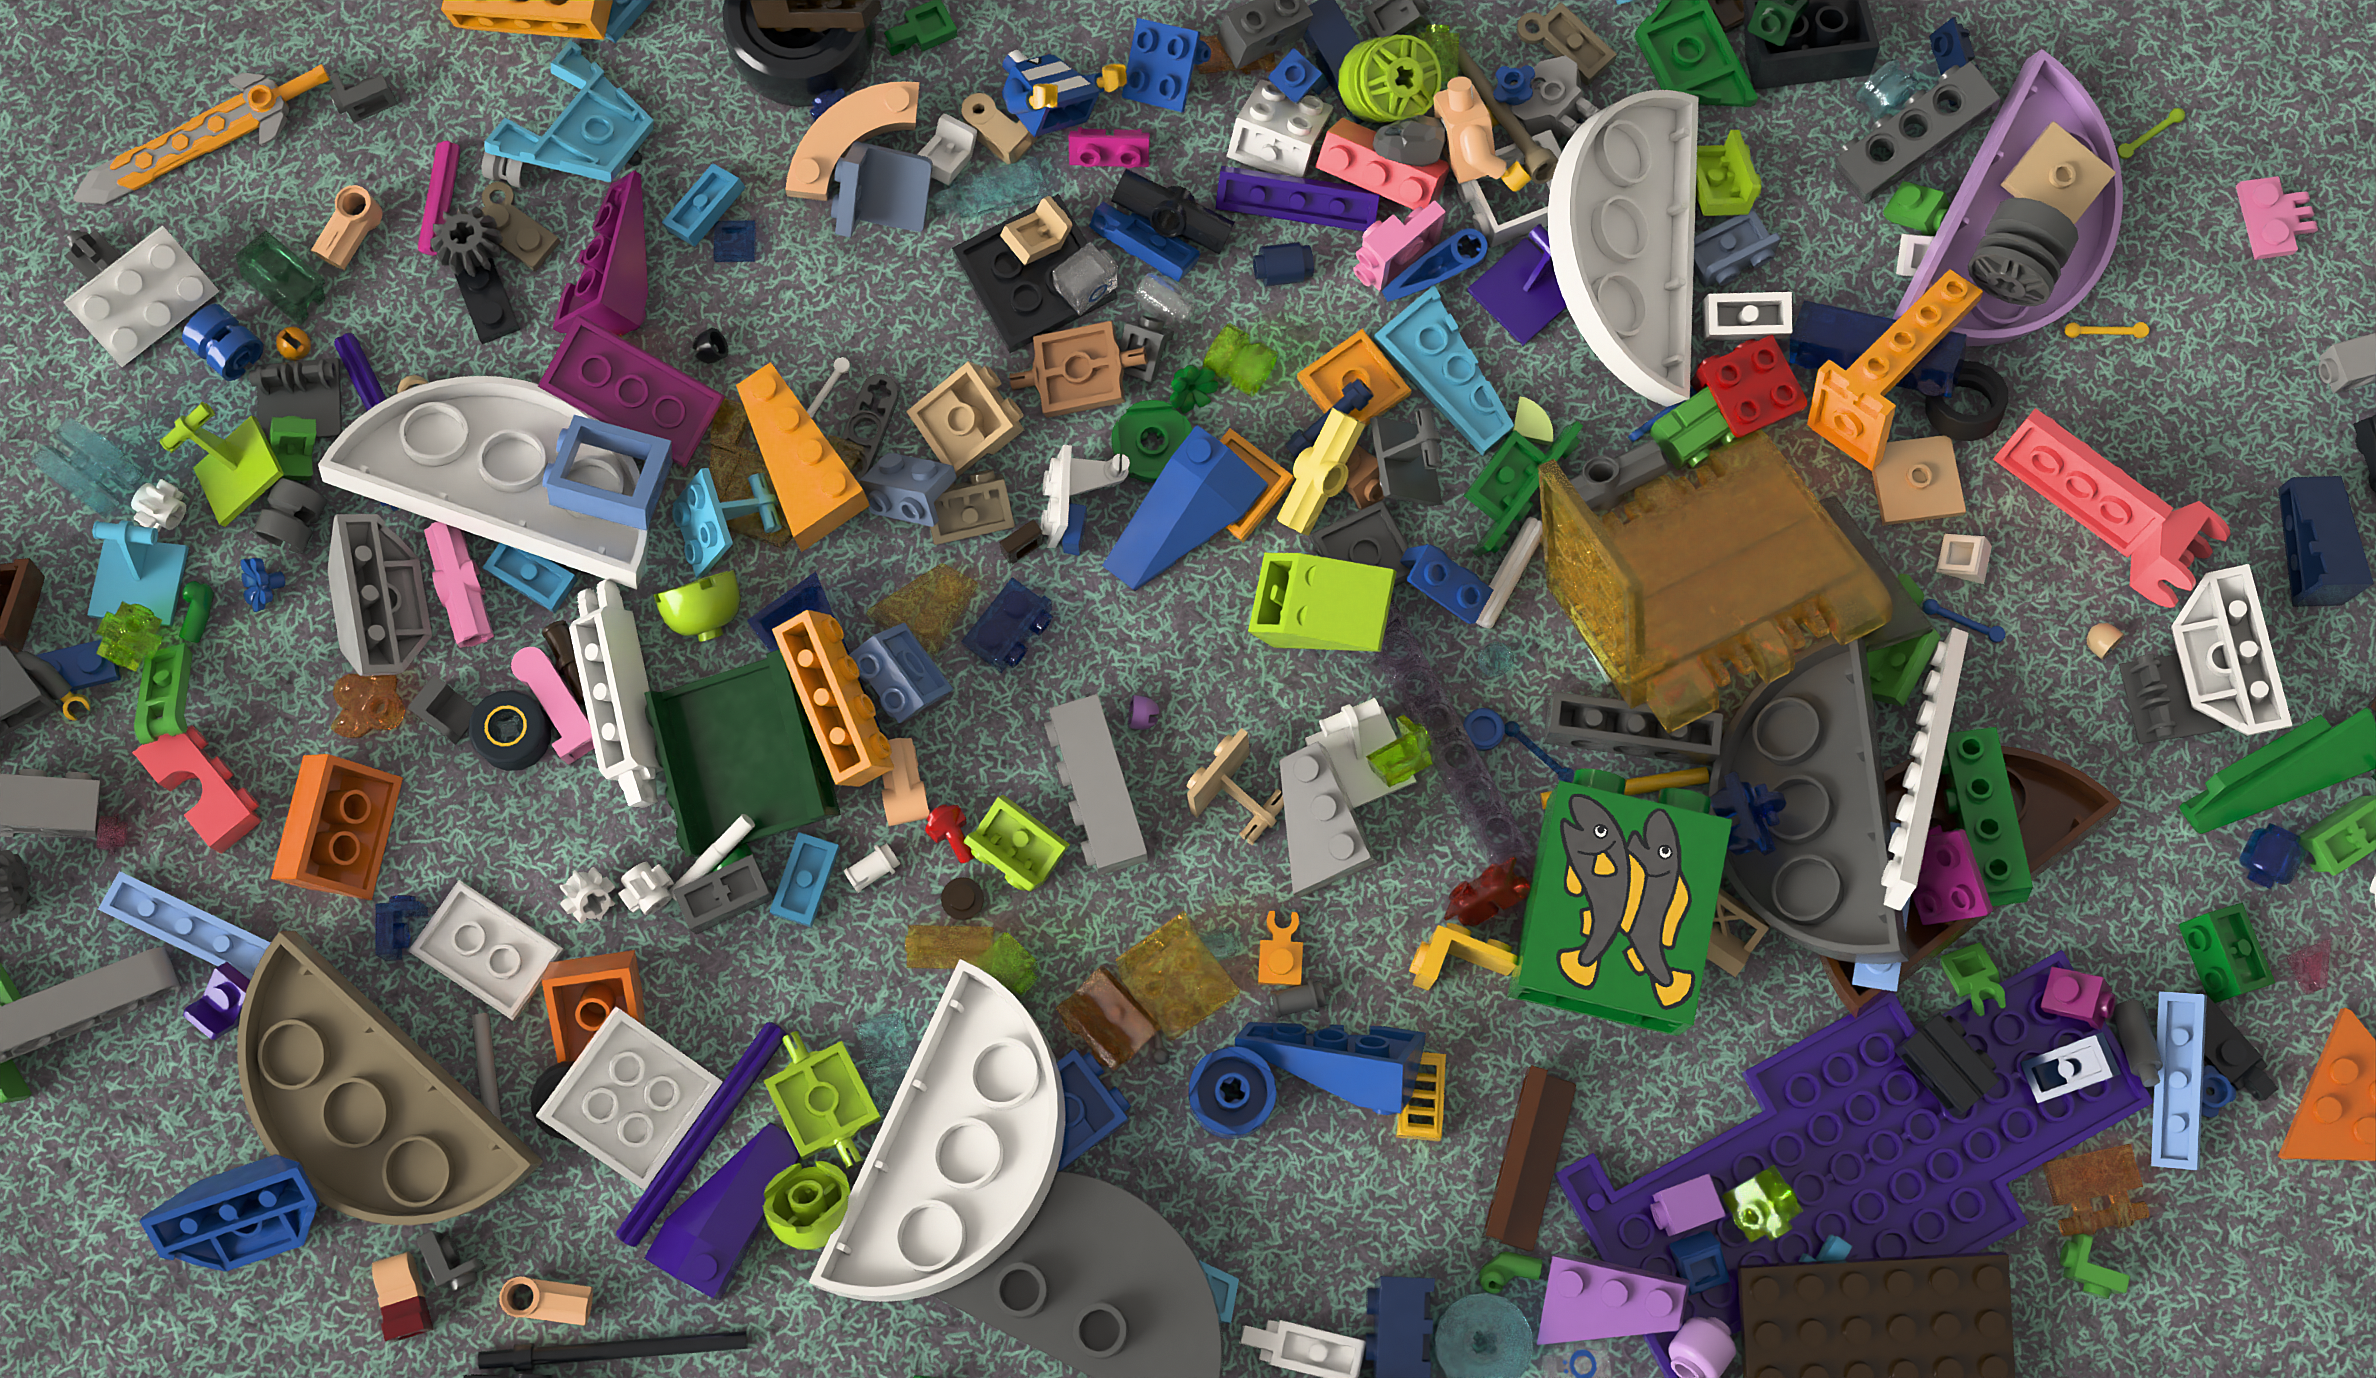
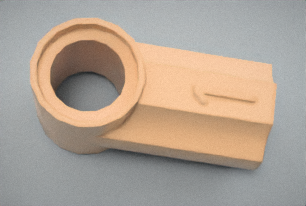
[311,185,382,270]
[882,738,930,826]
[499,1277,594,1326]

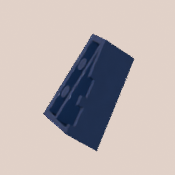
[2278,476,2374,607]
[1365,1276,1435,1378]

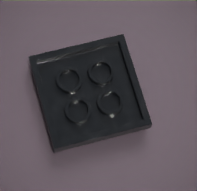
[952,194,1117,353]

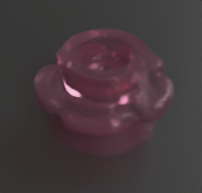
[96,813,128,855]

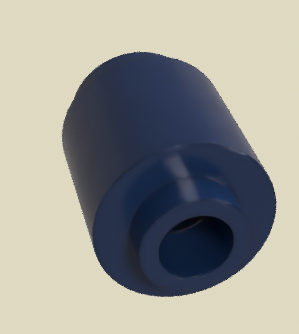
[1253,242,1314,287]

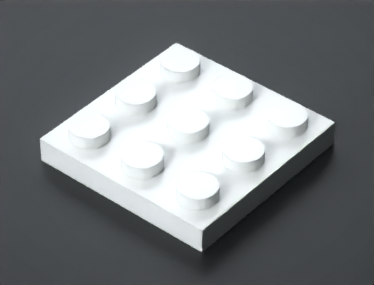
[536,1007,723,1191]

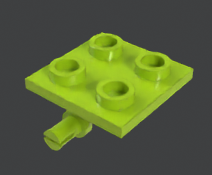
[160,402,284,527]

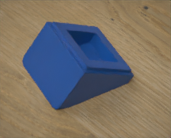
[1670,1230,1730,1296]

